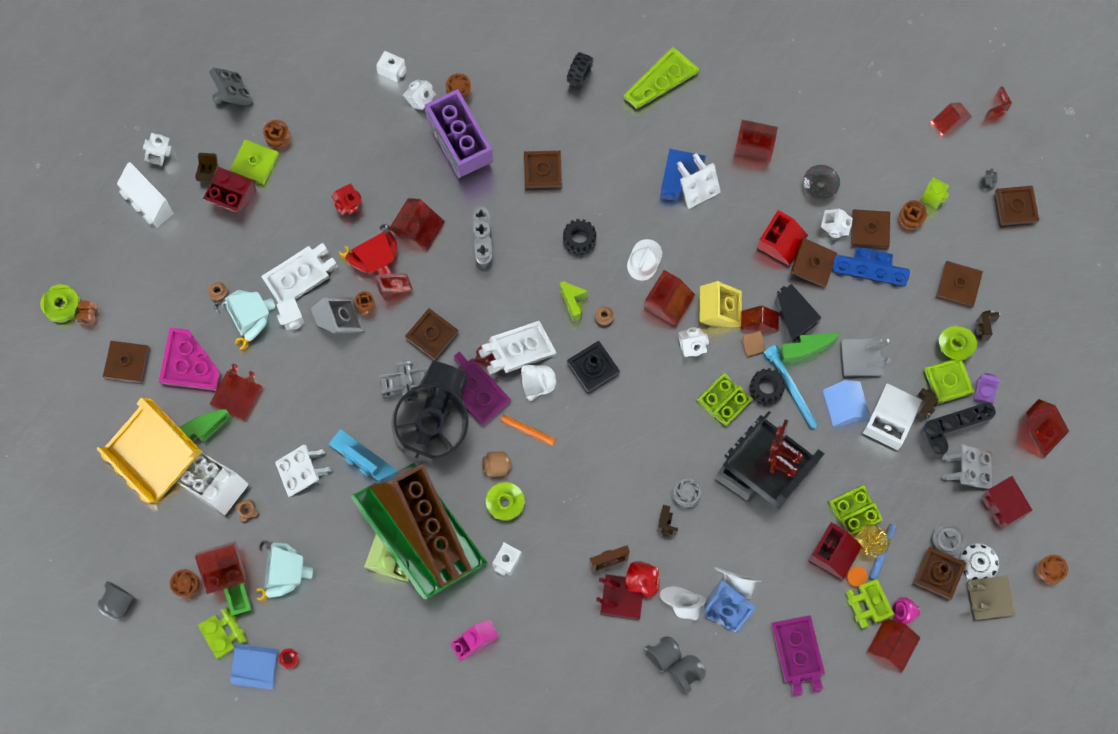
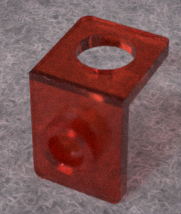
[985,86,1012,120]

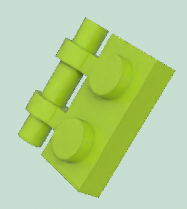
[846,579,894,629]
[198,607,247,660]

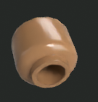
[482,451,512,477]

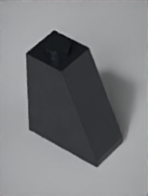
[775,284,822,343]

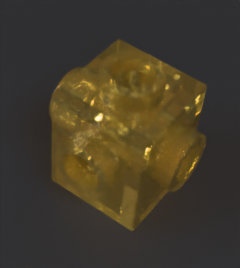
[855,524,892,556]

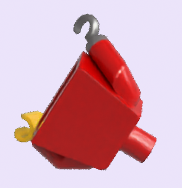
[338,224,397,280]

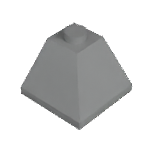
[311,297,365,333]

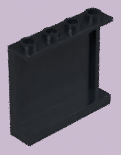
[723,411,825,509]

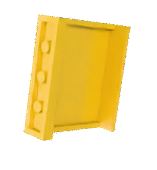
[97,398,202,503]

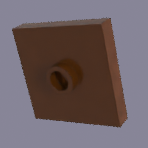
[524,151,562,188]
[995,186,1040,226]
[851,209,890,249]
[791,238,837,288]
[936,261,983,307]
[405,308,459,360]
[103,341,150,383]
[589,545,630,572]

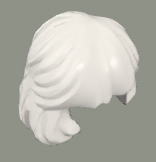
[521,365,557,401]

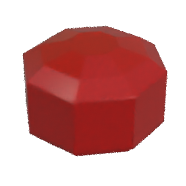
[279,648,299,669]

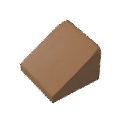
[741,331,765,357]

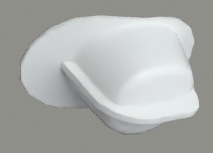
[627,239,662,281]
[714,568,762,599]
[660,586,706,620]

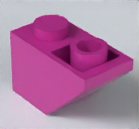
[450,619,499,661]

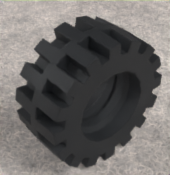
[567,52,594,88]
[563,219,597,255]
[749,368,785,405]

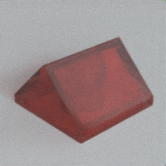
[866,619,920,673]

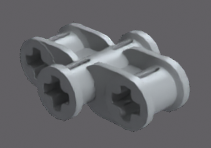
[473,207,492,265]
[378,361,429,403]

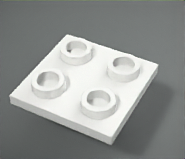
[676,153,721,209]
[275,444,332,497]

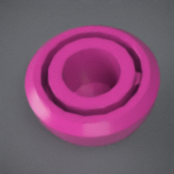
[893,597,920,625]

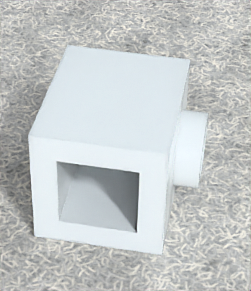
[376,51,406,82]
[276,298,305,330]
[493,543,522,576]

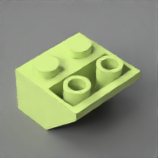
[364,534,409,582]

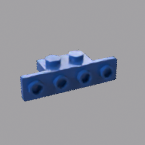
[832,247,910,286]

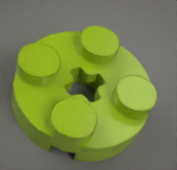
[40,284,80,322]

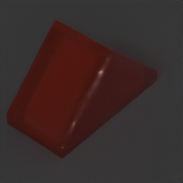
[931,102,972,136]
[740,305,779,331]

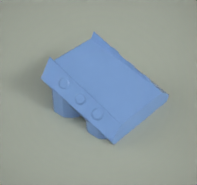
[704,579,756,632]
[230,643,279,689]

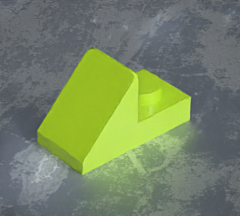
[560,281,588,322]

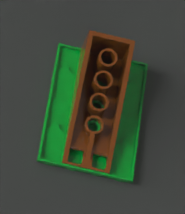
[350,463,488,599]

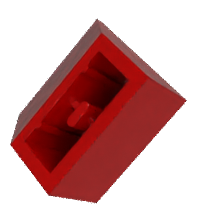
[757,210,808,266]

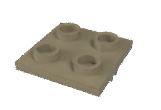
[968,576,1015,620]

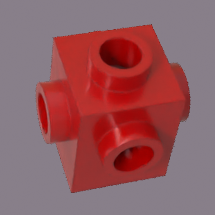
[331,183,362,215]

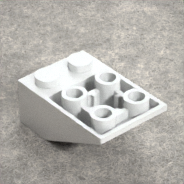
[863,383,922,450]
[177,452,249,516]

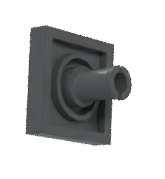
[209,67,253,106]

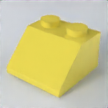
[700,281,742,327]

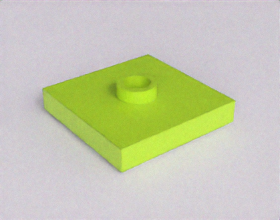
[229,139,279,186]
[924,359,974,405]

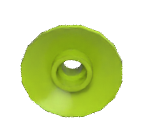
[939,326,977,360]
[486,482,525,521]

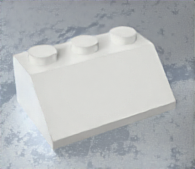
[117,162,174,228]

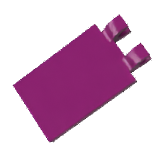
[454,351,511,426]
[771,615,825,697]

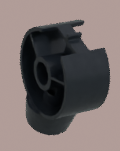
[391,361,469,460]

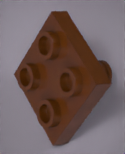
[913,547,966,600]

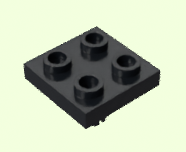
[567,340,620,393]

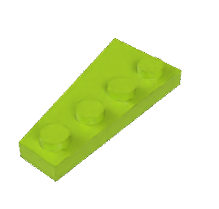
[624,47,700,109]

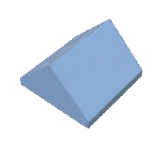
[823,380,870,427]

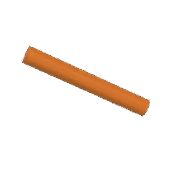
[500,414,556,446]

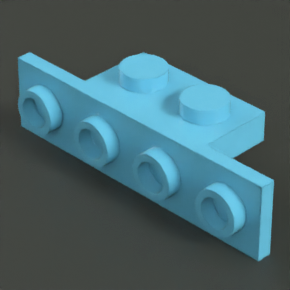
[329,429,398,481]

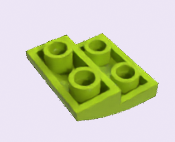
[696,373,753,426]
[828,485,883,535]

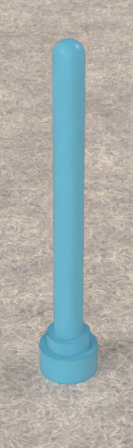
[764,345,817,429]

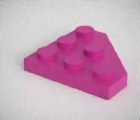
[159,327,220,391]

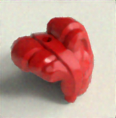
[625,561,660,597]

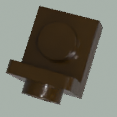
[657,505,678,537]

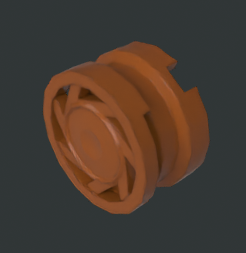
[446,73,472,101]
[263,120,291,149]
[899,200,928,229]
[1036,554,1068,585]
[170,569,201,599]

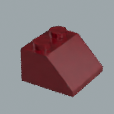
[983,476,1033,529]

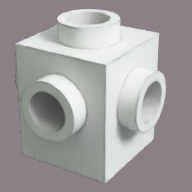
[403,80,436,110]
[143,133,172,166]
[821,208,853,238]
[678,327,709,357]

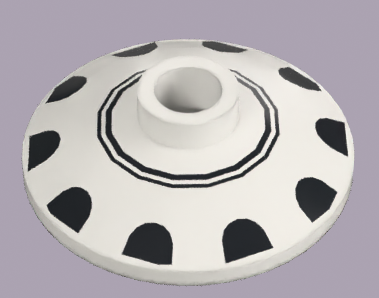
[959,544,999,580]

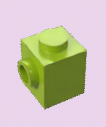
[920,177,949,209]

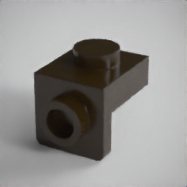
[195,153,219,182]
[976,310,1000,341]
[916,388,938,422]

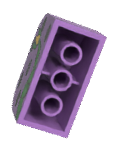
[425,89,493,178]

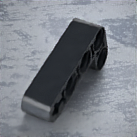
[920,403,996,459]

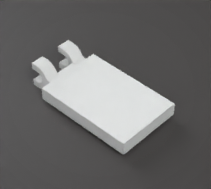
[261,243,339,303]
[478,321,556,374]

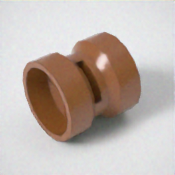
[355,291,375,315]
[76,300,98,325]

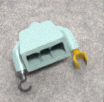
[214,290,275,351]
[256,540,313,601]

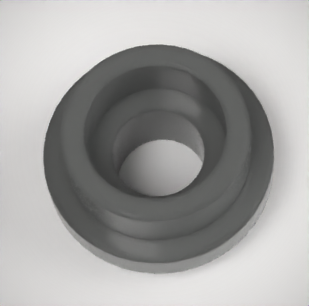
[986,168,997,187]

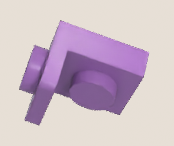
[973,373,1000,405]

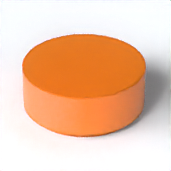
[847,566,868,587]

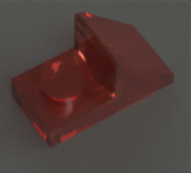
[374,273,413,301]

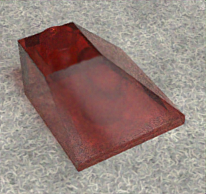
[1026,399,1069,458]

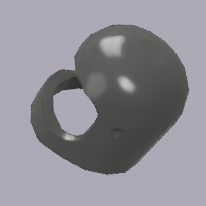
[97,581,134,619]
[643,636,682,672]
[670,655,706,694]

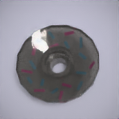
[803,165,840,200]

